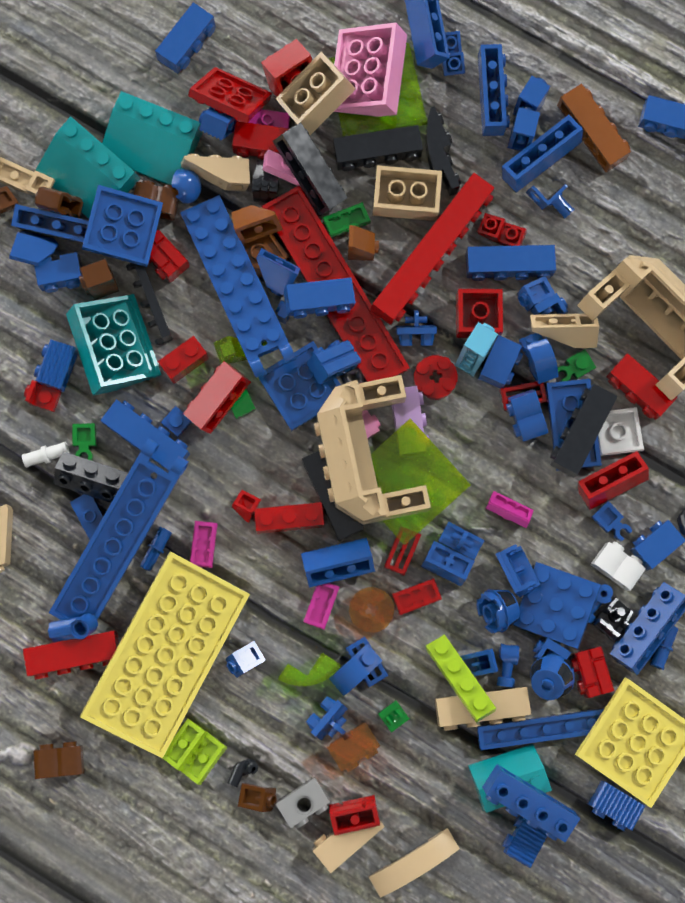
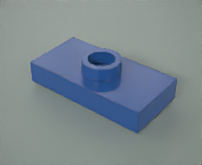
[70,494,103,540]

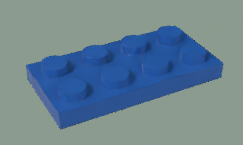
[545,379,602,471]

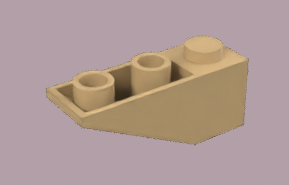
[181,154,250,191]

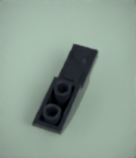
[425,106,461,196]

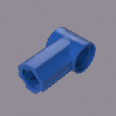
[48,613,98,642]

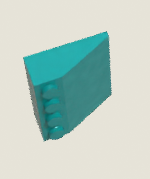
[102,91,203,185]
[36,116,141,218]
[66,294,162,396]

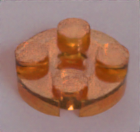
[349,587,394,633]

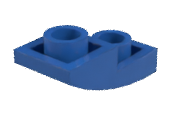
[442,31,465,76]

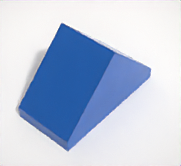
[460,648,498,677]

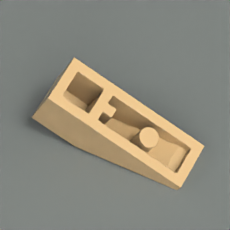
[530,314,599,349]
[313,820,384,873]

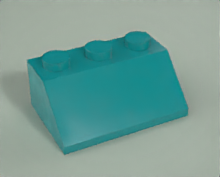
[468,744,552,813]

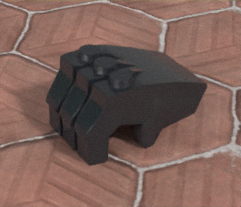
[252,160,279,203]
[592,597,633,641]

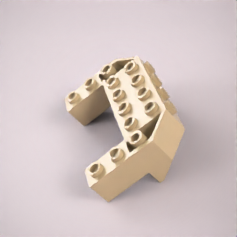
[577,255,685,400]
[314,375,431,525]

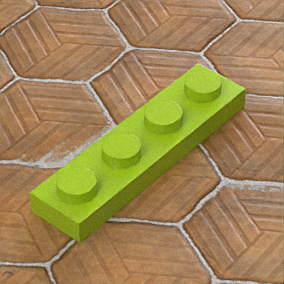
[426,634,496,723]

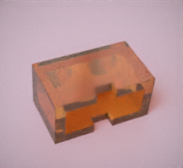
[326,722,380,772]

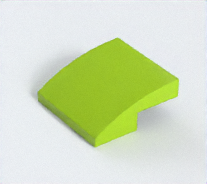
[163,719,227,785]

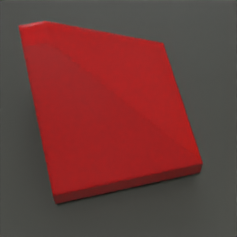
[232,490,261,523]

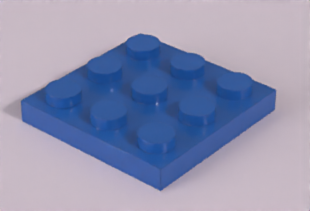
[82,185,163,267]
[258,341,341,432]
[513,562,601,650]

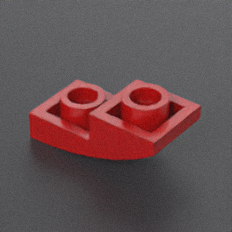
[477,213,527,246]

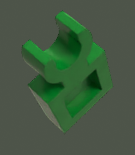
[558,349,597,382]
[72,423,96,461]

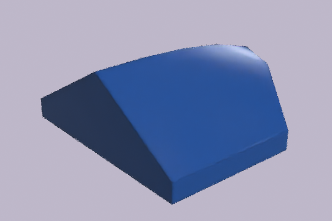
[9,231,58,266]

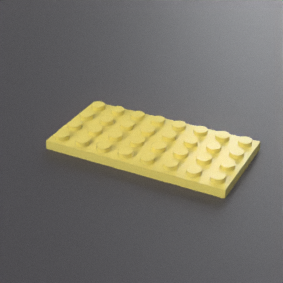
[80,552,250,758]

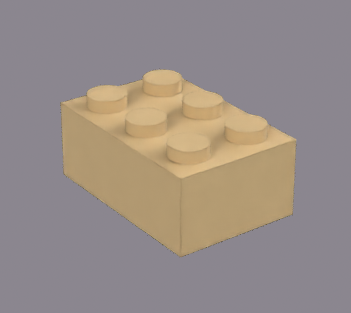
[276,52,356,135]
[372,165,442,221]

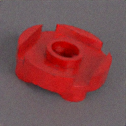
[413,355,458,400]

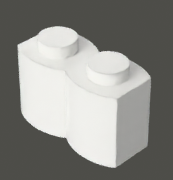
[590,542,646,591]

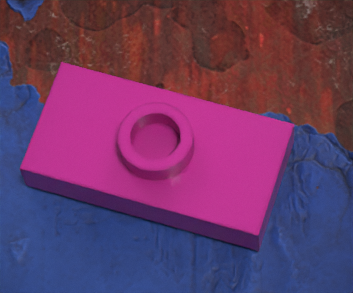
[248,109,290,128]
[486,491,534,528]
[190,521,218,568]
[303,583,340,630]

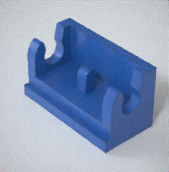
[421,541,474,586]
[496,545,541,597]

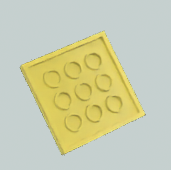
[575,678,685,808]

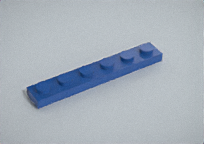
[477,708,604,750]

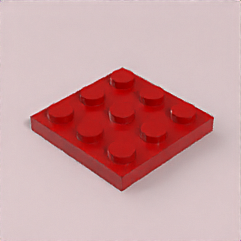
[188,67,272,123]

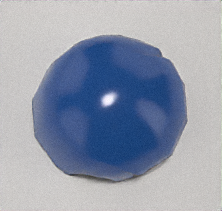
[172,169,201,204]

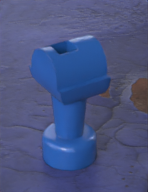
[588,584,613,625]
[497,643,519,688]

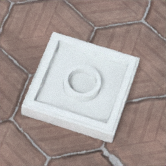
[598,407,644,457]

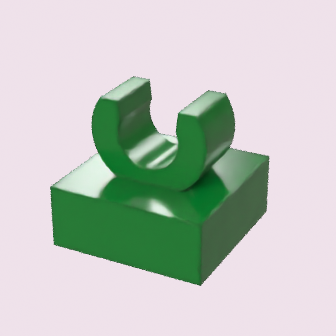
[378,700,410,733]

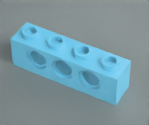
[455,322,498,377]

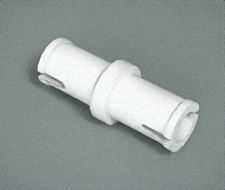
[22,441,70,468]

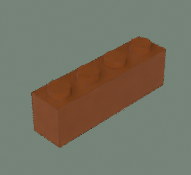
[557,83,631,172]

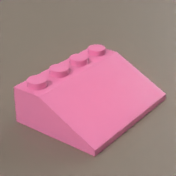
[334,23,407,117]

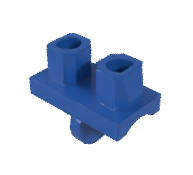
[396,310,437,346]
[438,521,485,560]
[306,696,348,741]

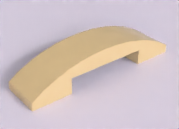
[0,157,55,196]
[368,828,460,898]

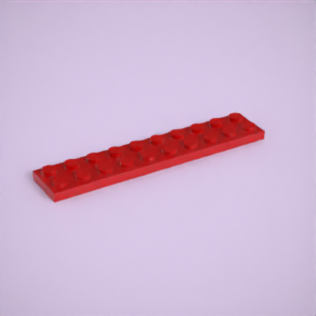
[262,186,410,382]

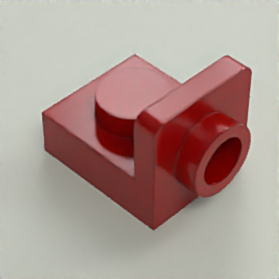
[24,380,62,412]

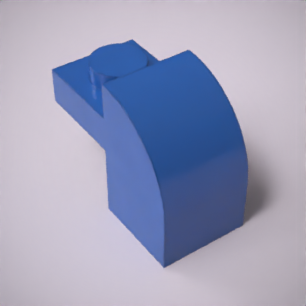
[519,333,559,384]
[329,644,383,696]

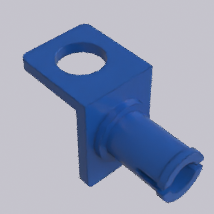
[526,184,575,219]

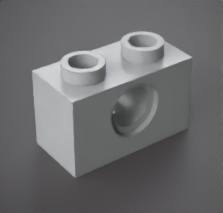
[276,777,330,829]

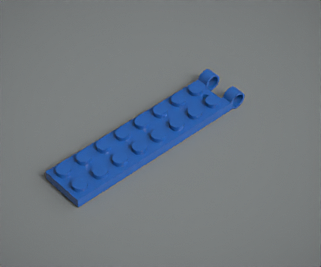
[180,195,296,378]
[49,438,189,630]

